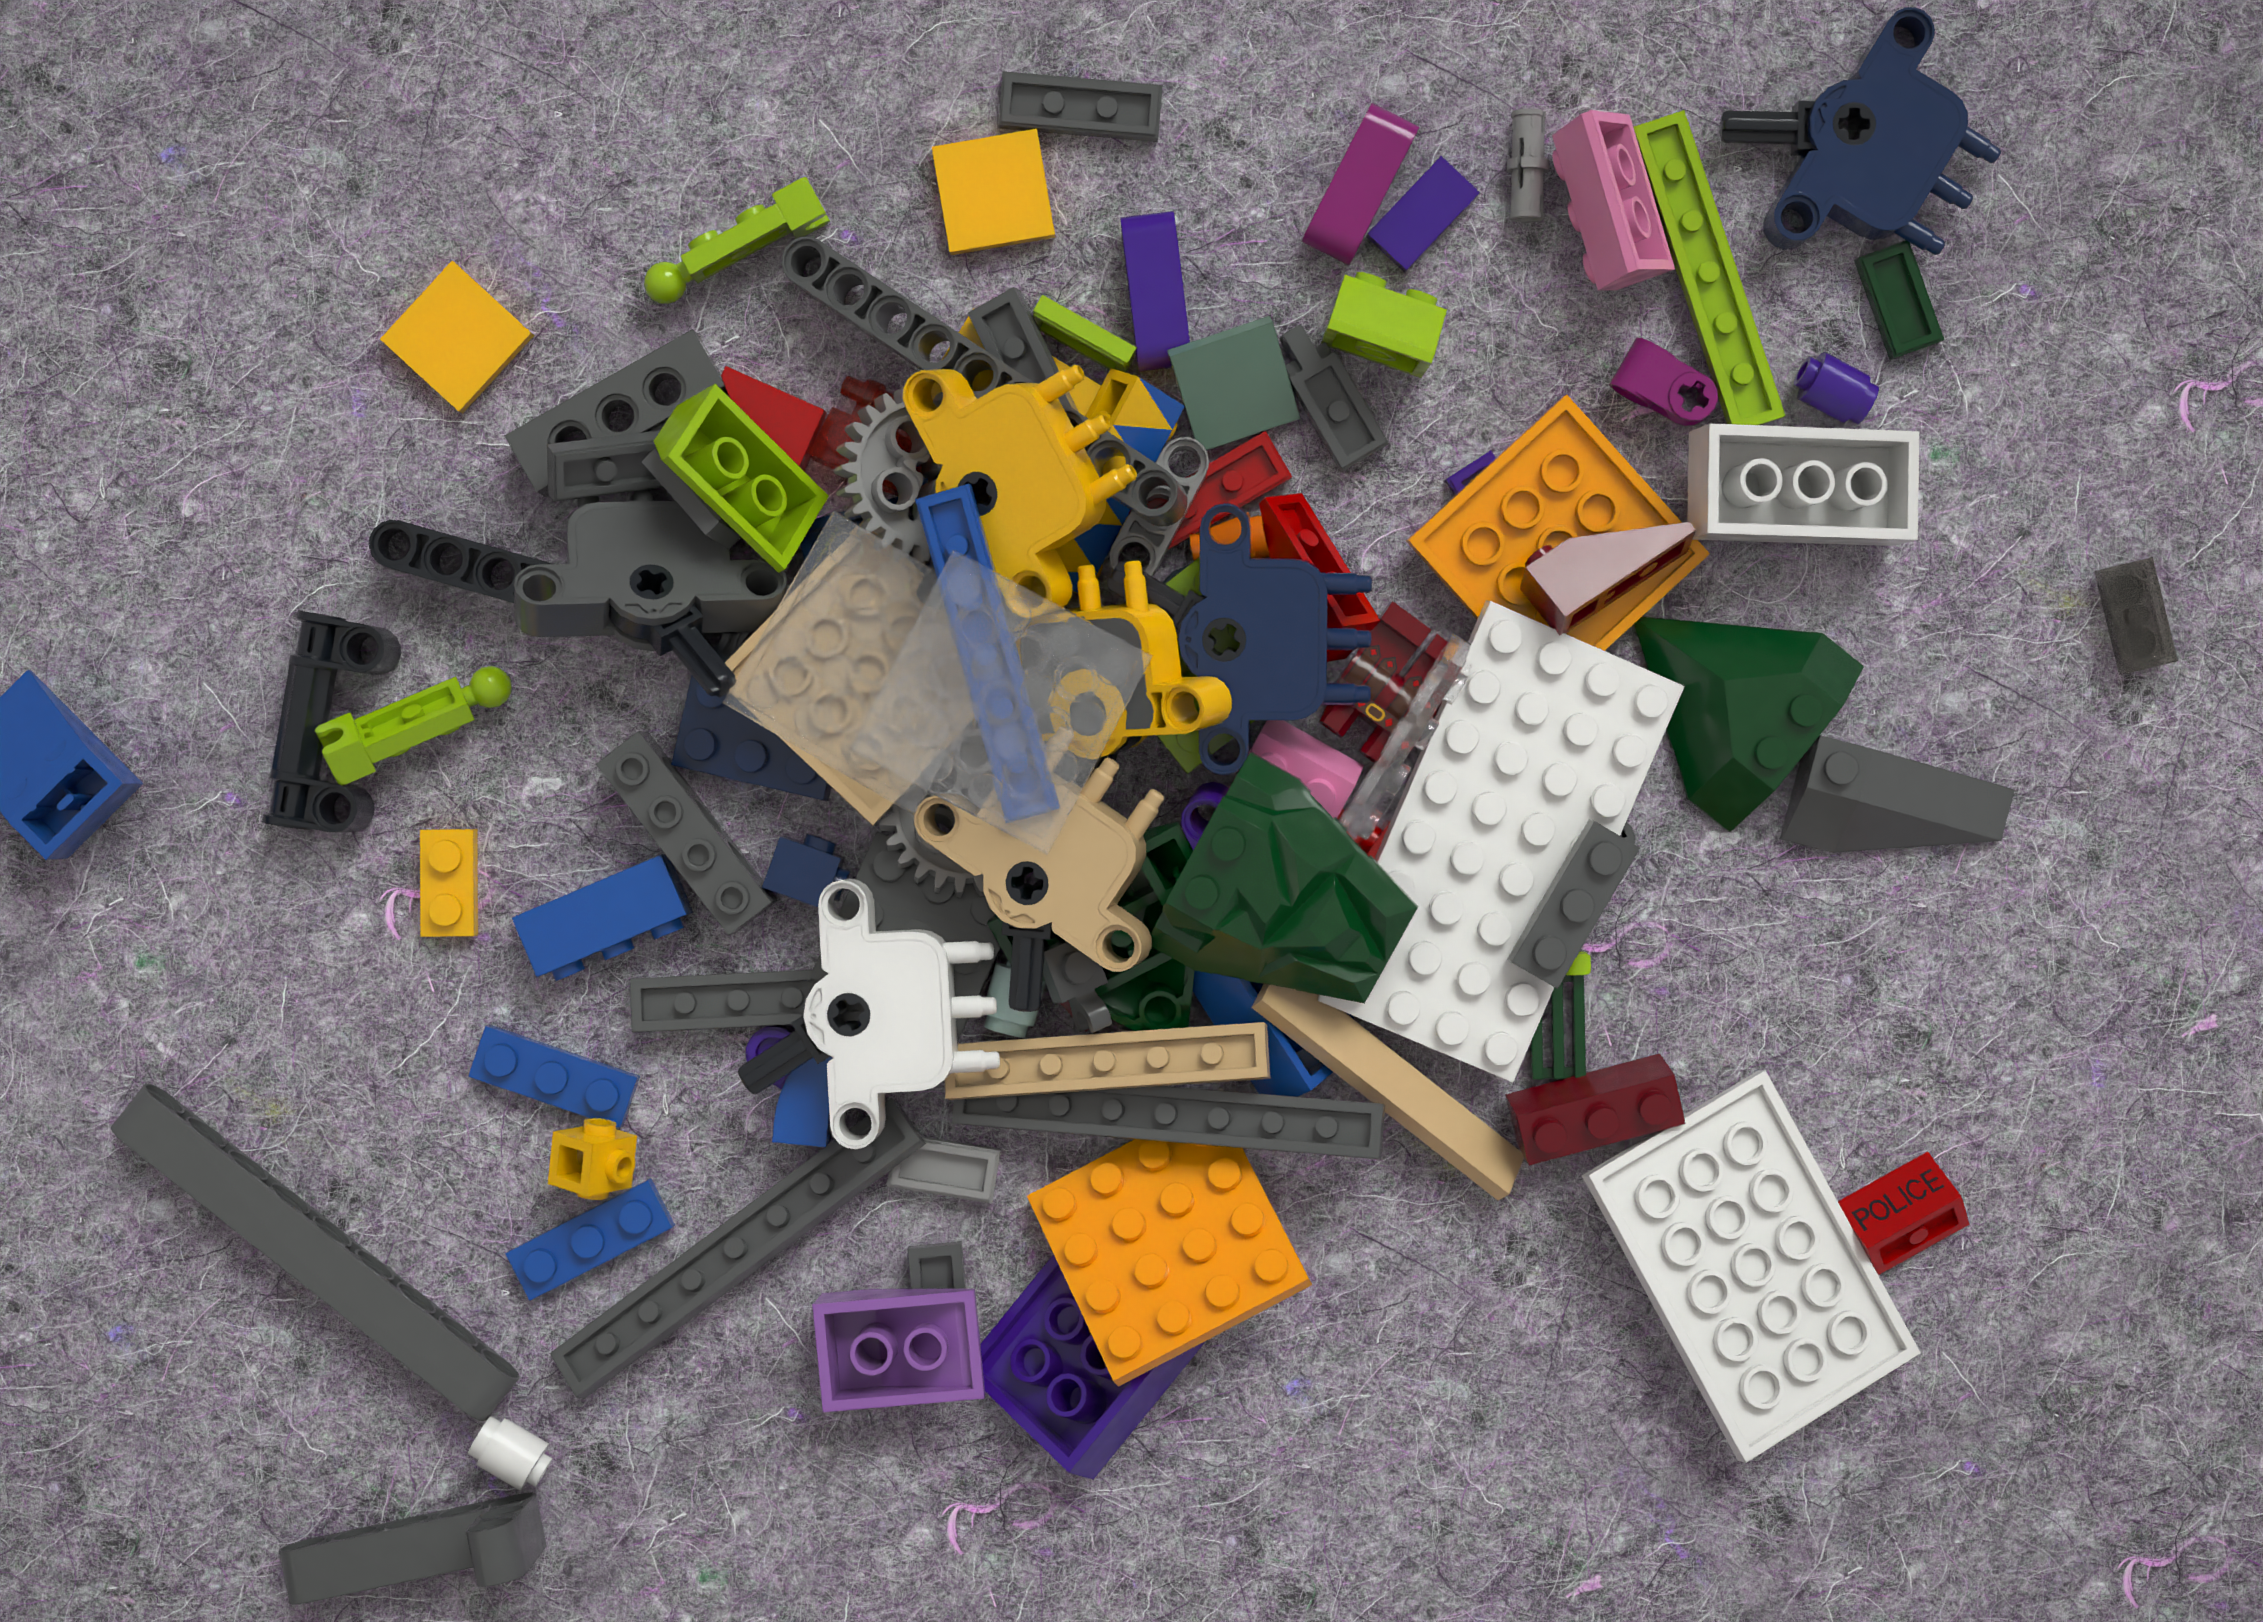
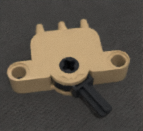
[914,726,1164,1012]

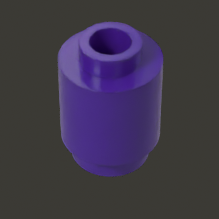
[1794,352,1879,424]

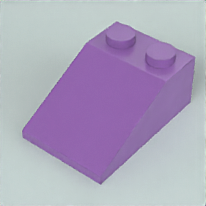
[812,1289,986,1412]

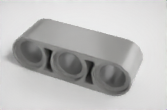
[1110,437,1209,577]

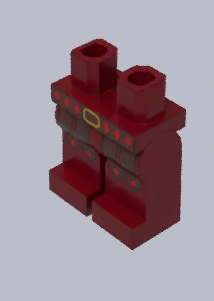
[1318,601,1463,768]

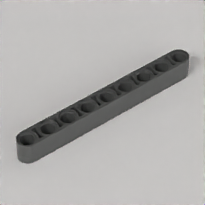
[781,236,1187,527]
[111,1083,520,1421]

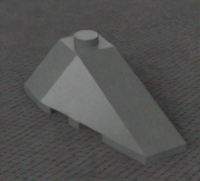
[1780,735,2015,853]

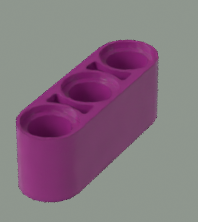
[1301,103,1420,266]

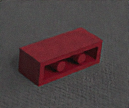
[1505,1053,1686,1166]

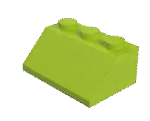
[653,384,829,573]

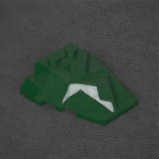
[1151,752,1419,1004]

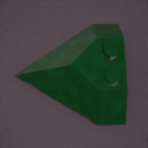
[1633,617,1864,832]
[987,821,1194,1031]

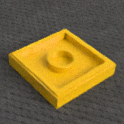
[932,129,1056,255]
[380,260,535,414]

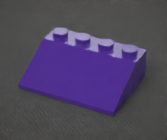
[980,1254,1206,1480]

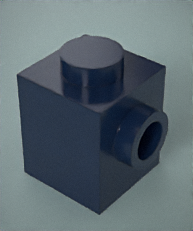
[762,833,850,907]

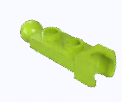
[644,177,830,304]
[315,666,512,785]

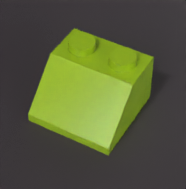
[1320,272,1447,378]

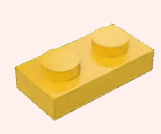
[420,829,478,937]

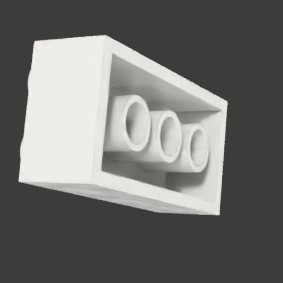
[1687,424,1919,546]

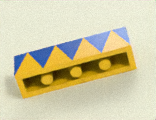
[1056,368,1185,594]

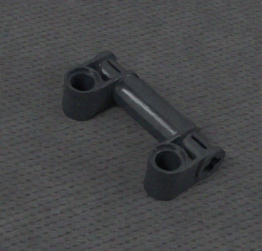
[262,610,401,832]

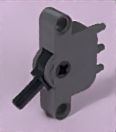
[514,489,787,698]

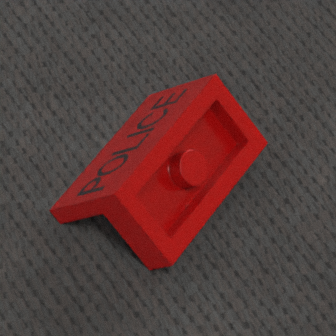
[1838,1151,1970,1275]

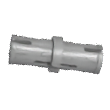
[1506,108,1549,223]

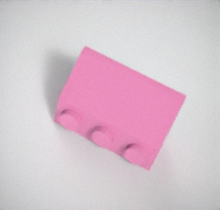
[1552,110,1675,291]

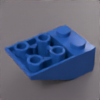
[0,669,144,860]

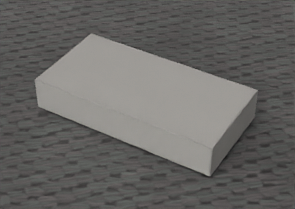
[887,1136,1001,1203]

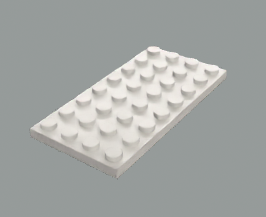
[1318,601,1685,1082]

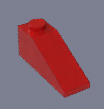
[1259,493,1381,662]

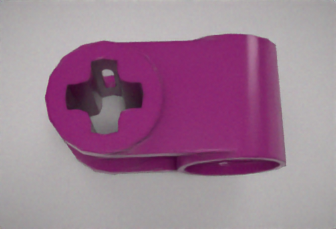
[1609,337,1718,427]

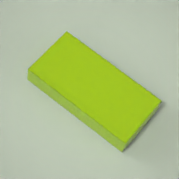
[1032,295,1137,373]

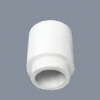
[468,1416,553,1491]

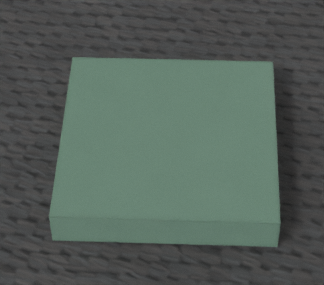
[1167,316,1301,450]

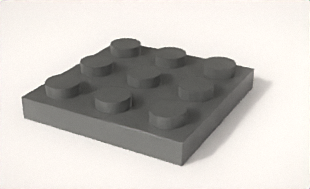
[809,831,1001,1044]

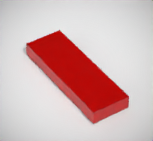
[1128,431,1292,551]

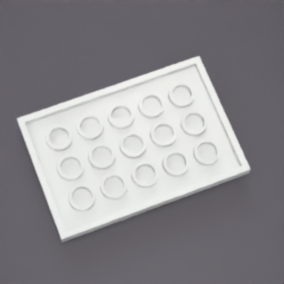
[1582,1070,1921,1463]

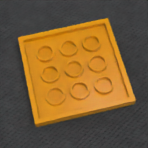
[1406,394,1710,651]
[1027,1139,1312,1387]

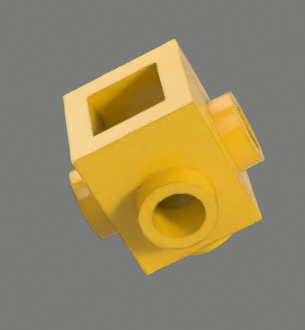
[547,1118,637,1200]

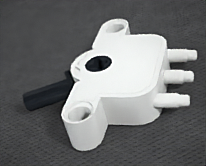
[738,879,1000,1149]

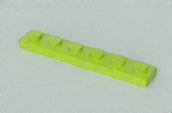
[1633,110,1786,425]

